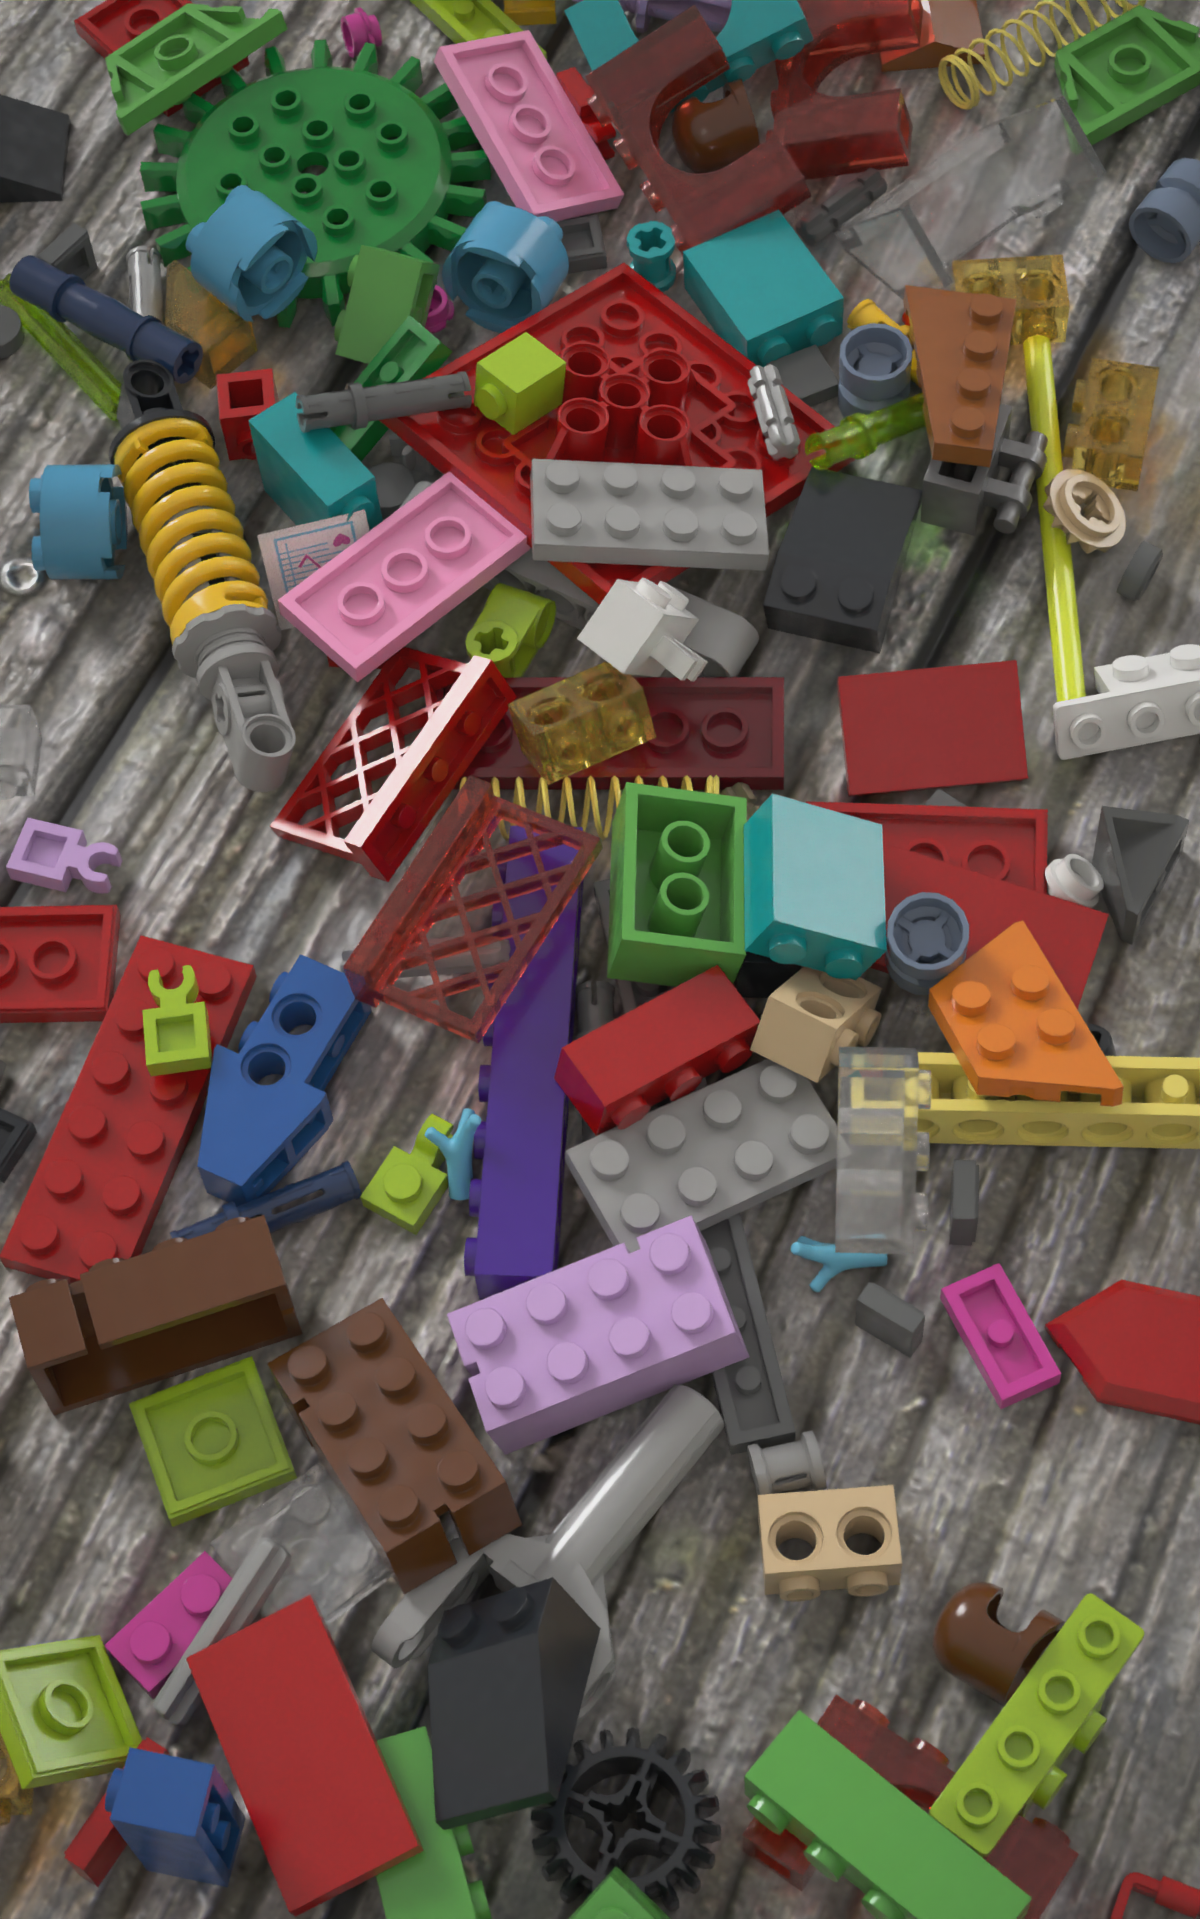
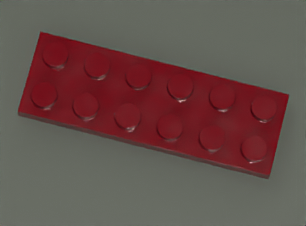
[436,677,784,790]

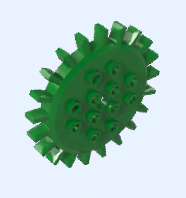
[140,39,492,328]

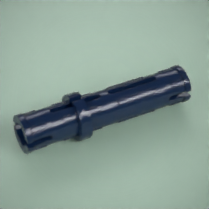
[169,1160,362,1239]

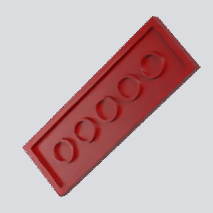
[0,935,257,1284]

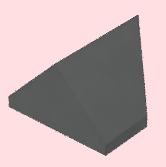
[1092,806,1189,945]

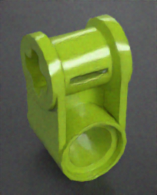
[465,583,556,677]

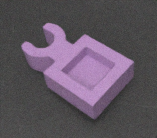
[6,817,122,894]

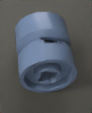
[1129,158,1200,263]
[838,323,913,430]
[885,892,969,995]

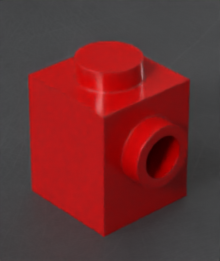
[216,368,279,461]

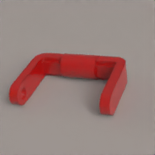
[1110,1872,1200,1919]

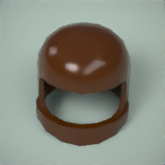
[671,78,760,174]
[933,1582,1065,1707]

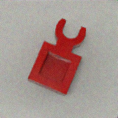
[556,67,616,160]

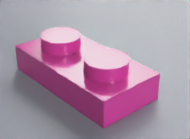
[940,1263,1061,1410]
[104,1551,232,1700]

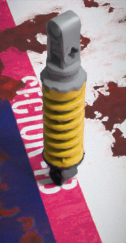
[109,360,296,792]

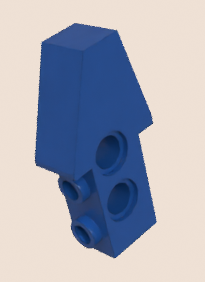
[197,954,372,1206]

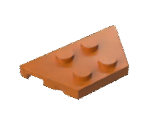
[928,921,1124,1107]

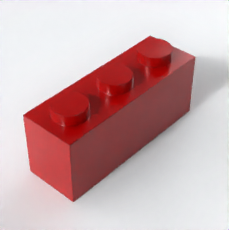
[554,965,760,1136]

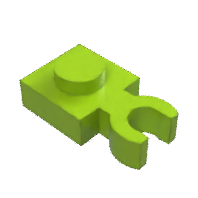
[142,965,212,1076]

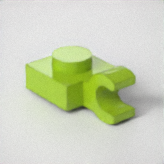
[360,1114,454,1235]

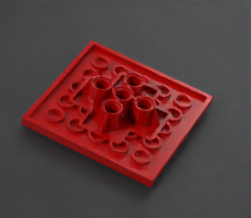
[379,262,858,605]

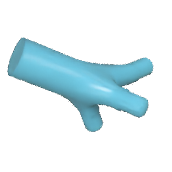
[425,1108,481,1200]
[791,1236,887,1293]

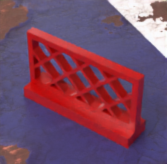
[270,647,517,882]

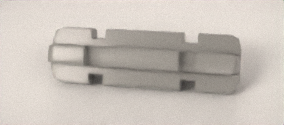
[748,364,800,460]

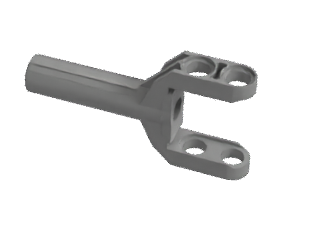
[371,1384,725,1730]

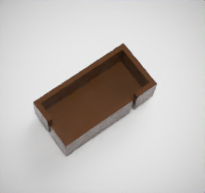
[9,1215,303,1416]
[267,1298,522,1595]

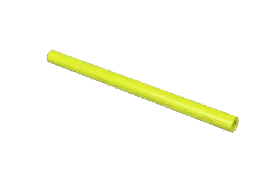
[1023,335,1086,702]

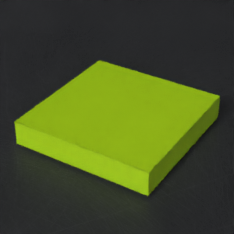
[129,1356,297,1527]
[0,1635,142,1790]

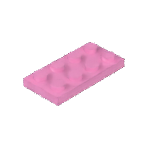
[434,30,624,222]
[278,472,531,683]

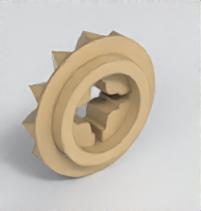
[1043,469,1126,554]

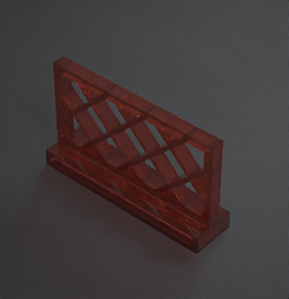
[343,775,603,1044]

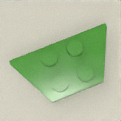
[105,3,288,135]
[1054,5,1200,152]

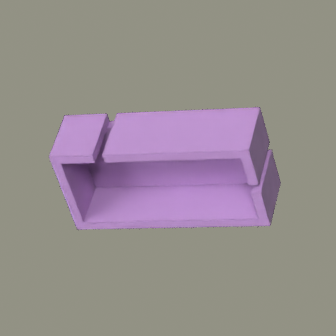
[447,1215,749,1455]

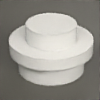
[1045,854,1104,908]

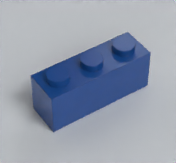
[105,1747,246,1887]

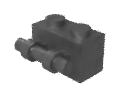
[920,404,1048,536]

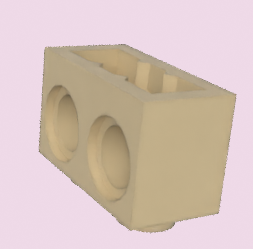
[750,967,882,1083]
[758,1485,902,1602]

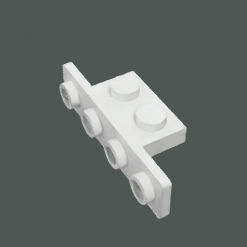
[1053,644,1200,760]

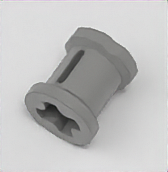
[747,1430,827,1496]

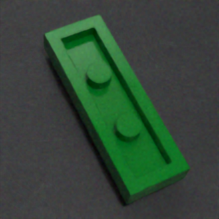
[329,315,452,462]

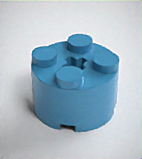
[186,185,317,322]
[442,201,569,333]
[29,464,128,580]

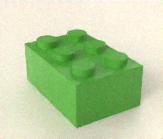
[607,782,747,986]

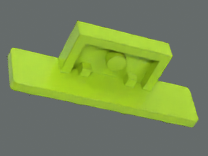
[929,1593,1145,1858]

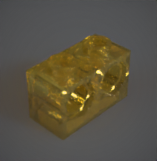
[950,254,1070,345]
[1063,358,1160,492]
[508,661,656,785]

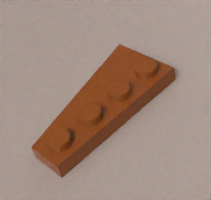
[903,285,1017,467]

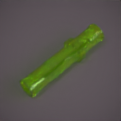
[805,392,926,470]

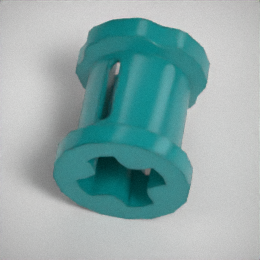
[626,221,676,292]

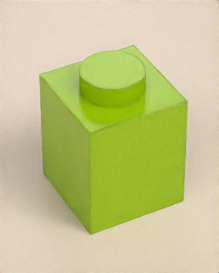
[474,332,566,435]

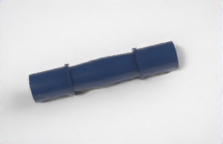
[9,255,203,384]

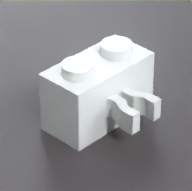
[577,577,708,682]

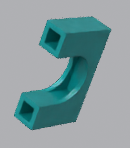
[564,0,814,137]

